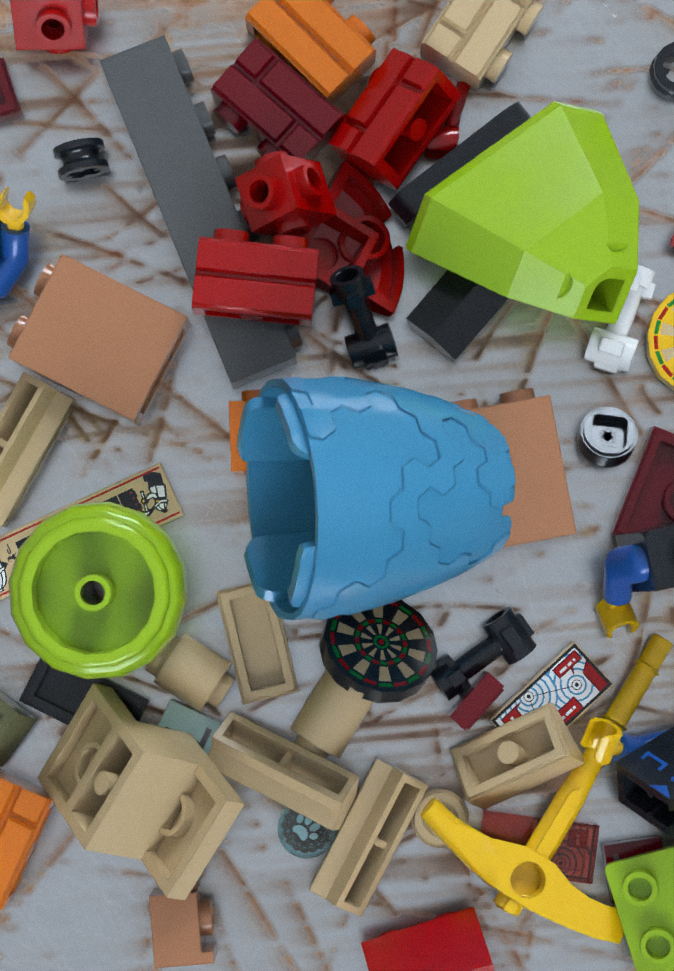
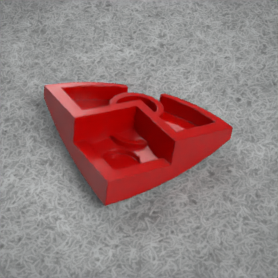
[302,161,404,317]

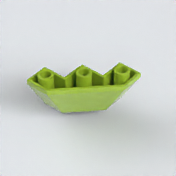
[405,101,639,324]

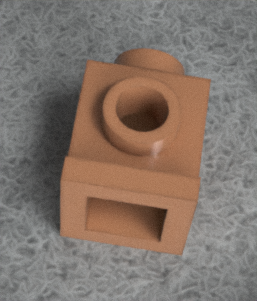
[149,881,217,969]

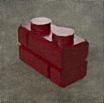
[211,38,344,160]

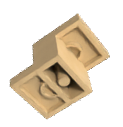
[37,683,245,900]

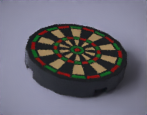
[319,600,438,703]

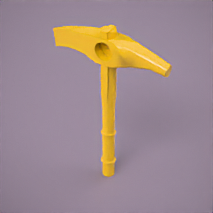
[420,633,673,944]

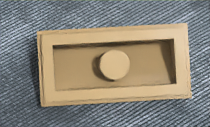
[450,702,584,809]

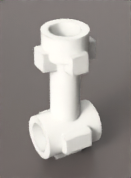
[584,265,656,374]

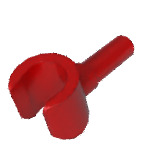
[425,81,470,159]

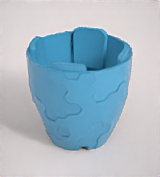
[237,376,516,621]

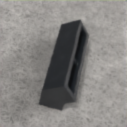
[406,270,508,360]

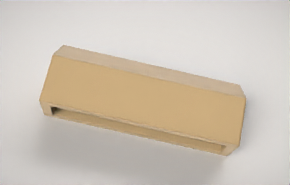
[0,372,77,527]
[208,711,359,830]
[309,756,429,917]

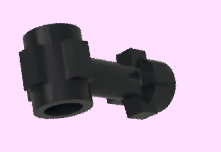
[328,265,399,370]
[430,607,537,701]

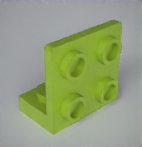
[605,845,674,971]

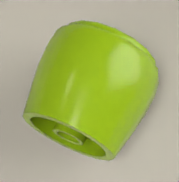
[8,502,188,679]

